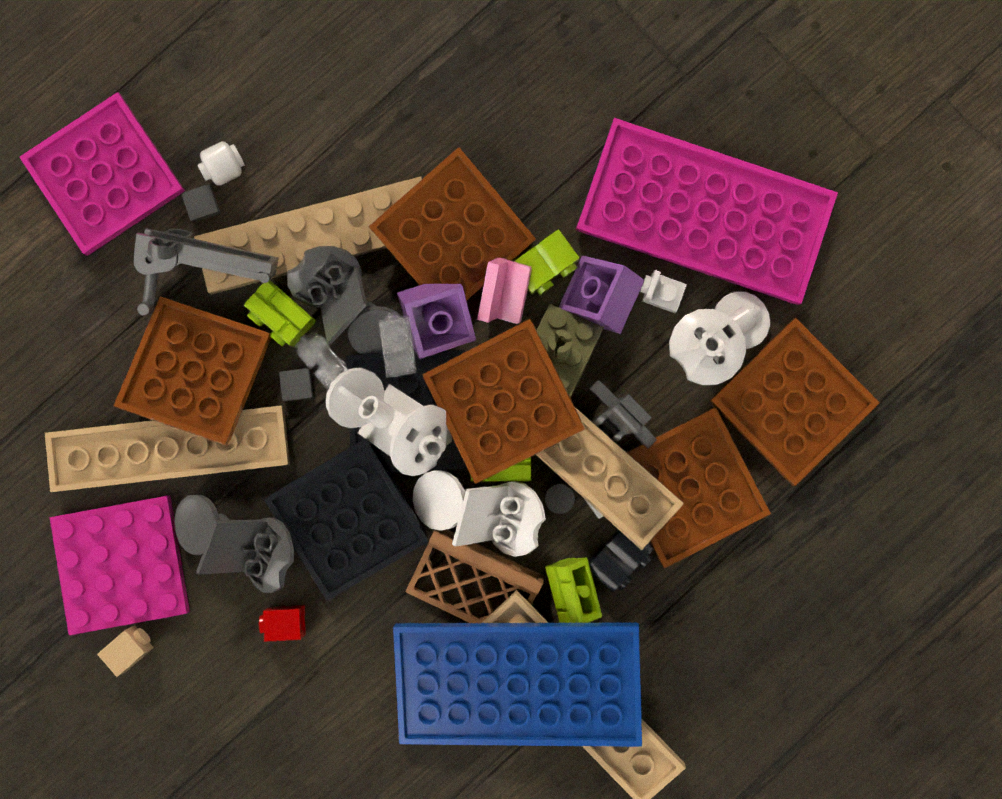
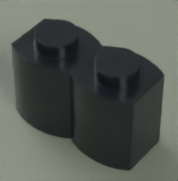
[588,529,654,593]

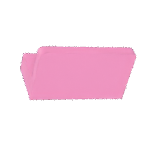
[477,258,532,324]

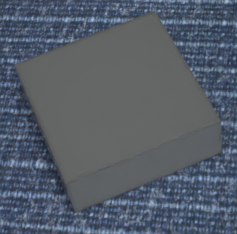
[181,184,221,223]
[279,368,314,402]

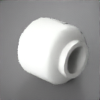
[197,141,245,186]

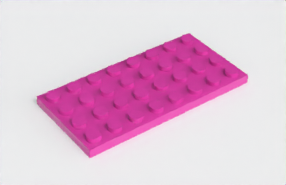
[576,118,838,305]

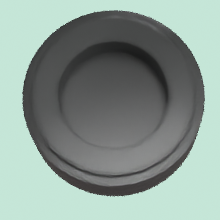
[545,484,575,514]

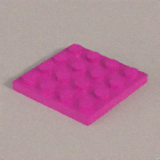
[19,92,185,256]
[50,495,190,635]

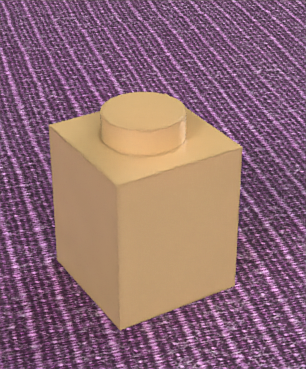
[97,625,154,677]

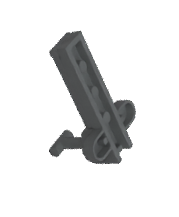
[133,228,279,315]
[589,380,657,449]

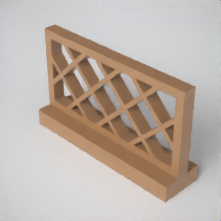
[406,529,544,623]

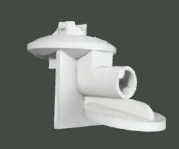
[669,292,770,385]
[326,368,452,476]
[413,470,546,557]

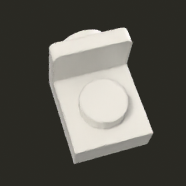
[640,270,687,313]

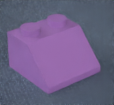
[559,256,645,334]
[397,284,476,359]

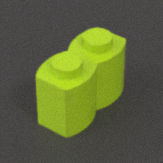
[514,229,580,295]

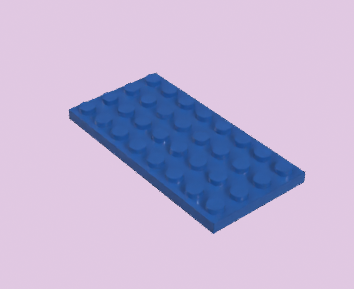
[393,623,642,747]

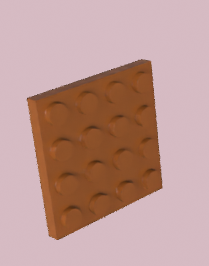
[368,147,536,301]
[114,296,271,446]
[709,318,880,486]
[422,319,586,484]
[626,407,771,568]

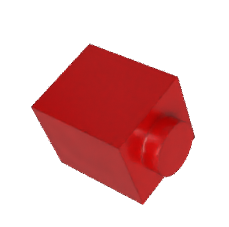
[259,605,306,642]

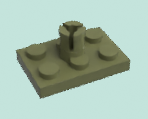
[537,304,604,398]

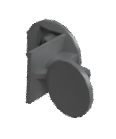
[287,246,408,355]
[174,495,294,593]

